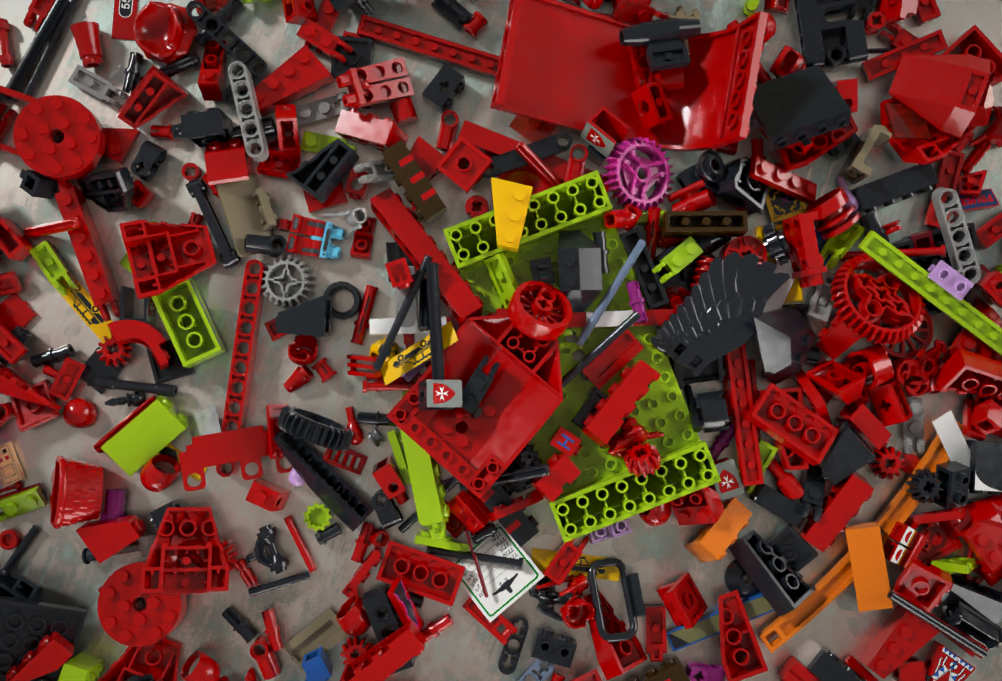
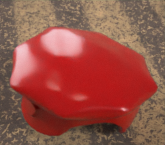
[133,1,197,65]

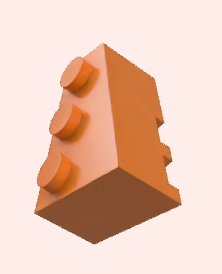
[684,497,753,562]

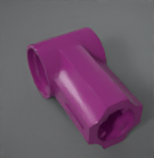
[100,489,127,520]

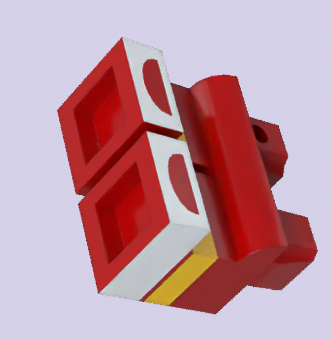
[883,521,932,568]

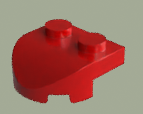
[257,136,302,179]

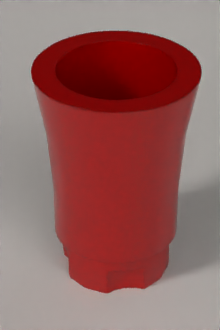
[70,21,103,68]

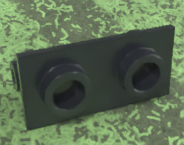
[431,0,473,30]

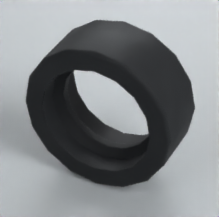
[323,281,362,320]

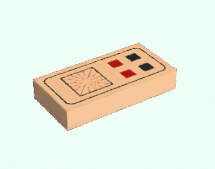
[0,442,26,487]

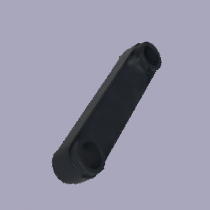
[481,132,572,179]
[186,177,241,269]

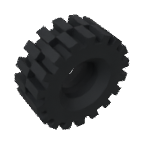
[504,444,542,493]

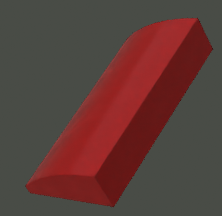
[745,383,840,466]
[376,540,466,607]

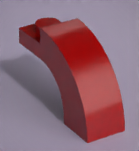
[107,320,170,370]

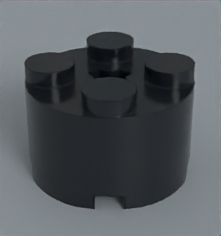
[694,390,729,433]

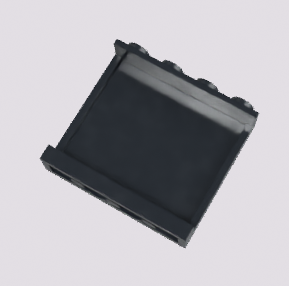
[752,64,851,152]

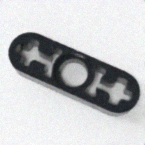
[498,615,529,675]

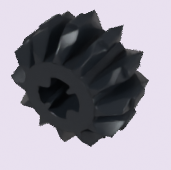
[905,469,944,504]

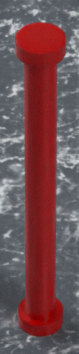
[841,245,946,262]
[363,381,416,393]

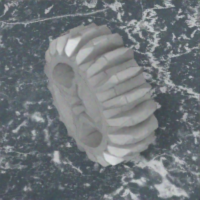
[261,255,315,309]

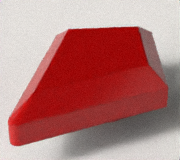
[957,170,987,196]

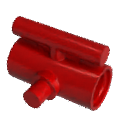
[667,179,716,211]

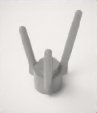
[321,207,367,240]

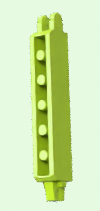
[400,390,450,541]

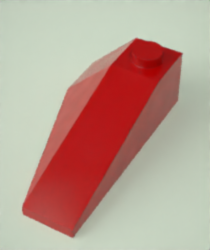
[718,590,769,681]

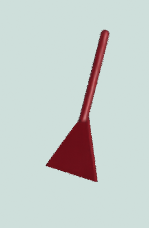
[465,530,488,598]

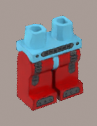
[286,214,345,261]

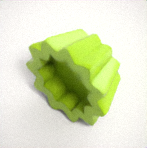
[303,502,332,532]

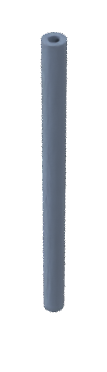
[575,239,646,347]

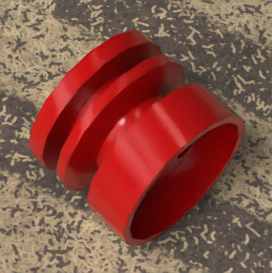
[804,187,861,240]
[718,236,767,265]

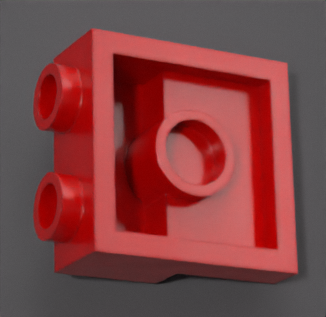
[890,559,953,613]

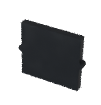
[80,347,125,395]

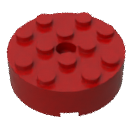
[13,95,106,181]
[97,561,188,647]

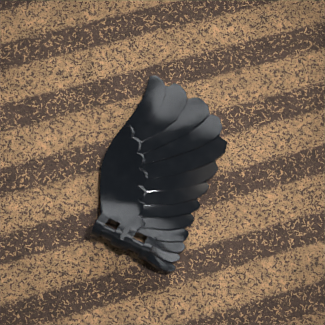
[650,252,791,378]

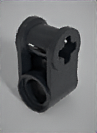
[131,140,167,181]
[371,489,404,530]

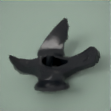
[529,576,575,621]

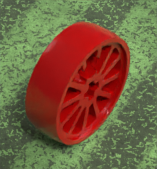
[508,281,573,341]
[871,308,934,360]

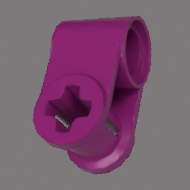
[686,662,726,681]

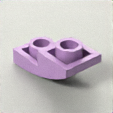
[588,518,632,544]

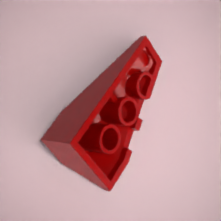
[771,115,858,171]
[0,363,62,410]
[583,591,647,680]

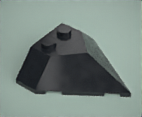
[750,305,815,385]

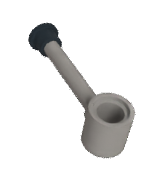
[82,533,157,564]

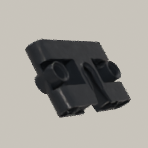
[794,0,868,69]

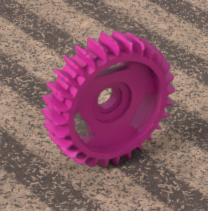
[603,137,675,211]

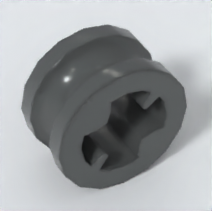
[366,427,386,447]

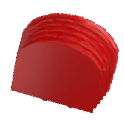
[49,456,103,529]

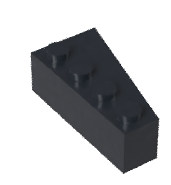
[728,530,816,617]

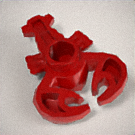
[894,339,947,396]

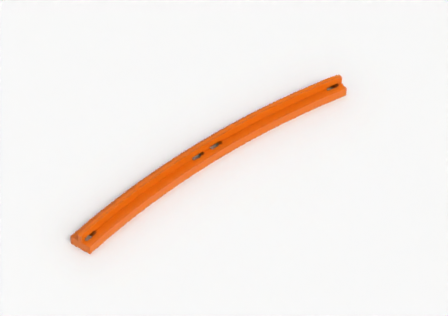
[757,421,964,653]

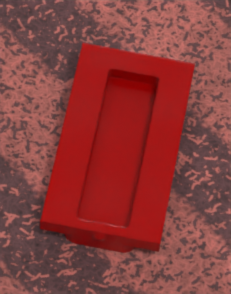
[582,329,644,389]

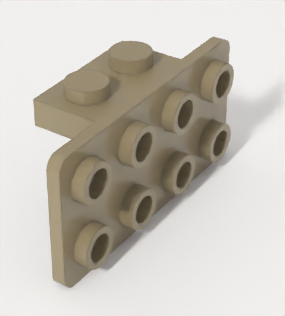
[215,175,277,257]

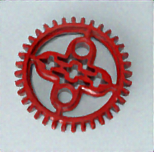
[830,254,926,345]

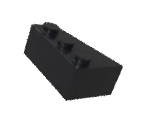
[285,138,360,204]

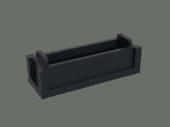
[942,601,1002,650]

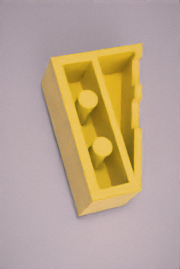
[491,177,533,253]

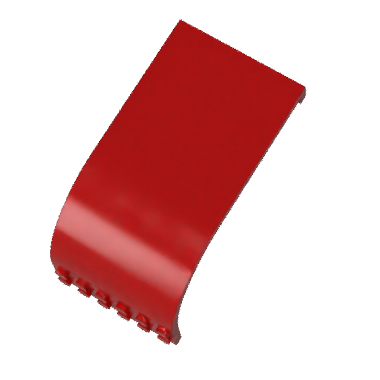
[490,0,768,152]

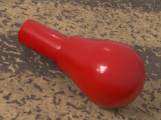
[345,406,364,445]

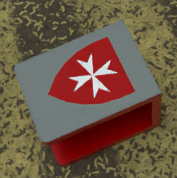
[580,106,630,158]
[712,457,745,500]

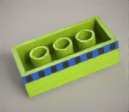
[152,278,226,368]

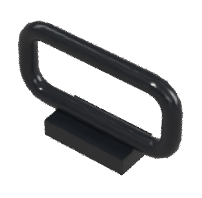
[588,558,646,642]

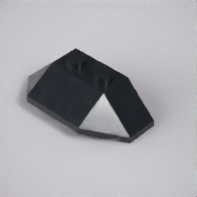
[77,167,135,212]
[558,230,603,312]

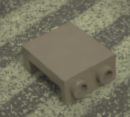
[837,124,893,184]

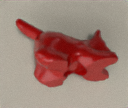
[968,106,1002,148]
[605,418,664,460]

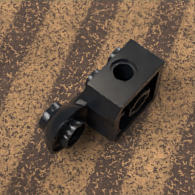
[695,150,770,215]

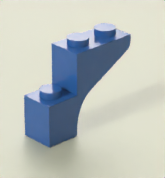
[302,646,333,681]

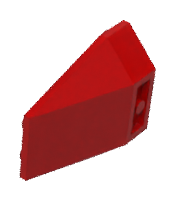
[888,54,991,138]

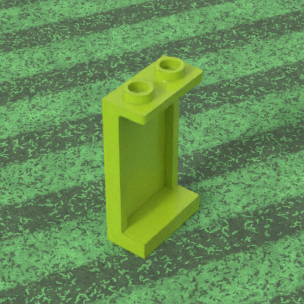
[101,395,188,477]

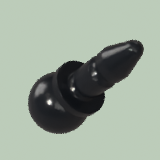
[104,392,146,407]

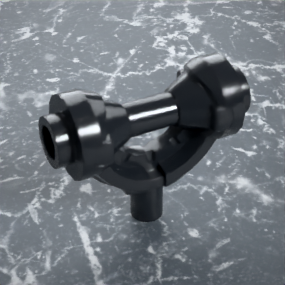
[246,524,290,574]

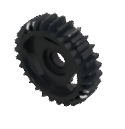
[277,406,354,451]

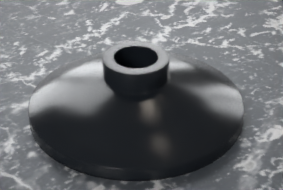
[724,560,760,598]

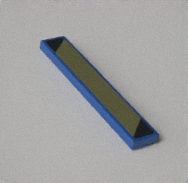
[666,592,774,652]

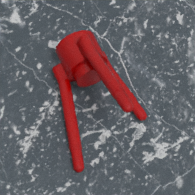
[536,574,589,613]

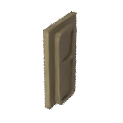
[283,607,348,672]

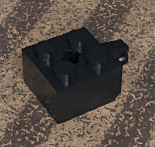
[171,108,233,148]

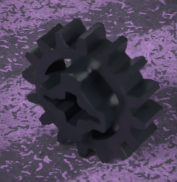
[762,222,791,266]

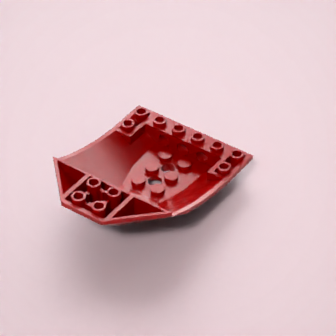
[386,314,563,499]

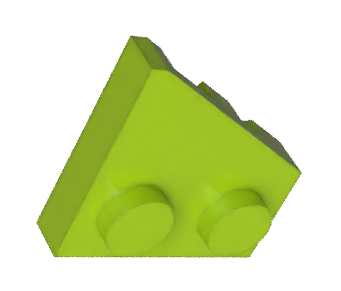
[931,556,976,574]

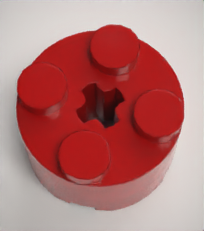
[843,346,894,391]

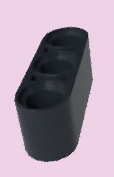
[748,484,805,529]

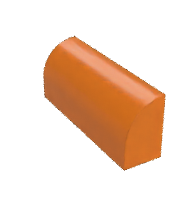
[845,522,893,612]

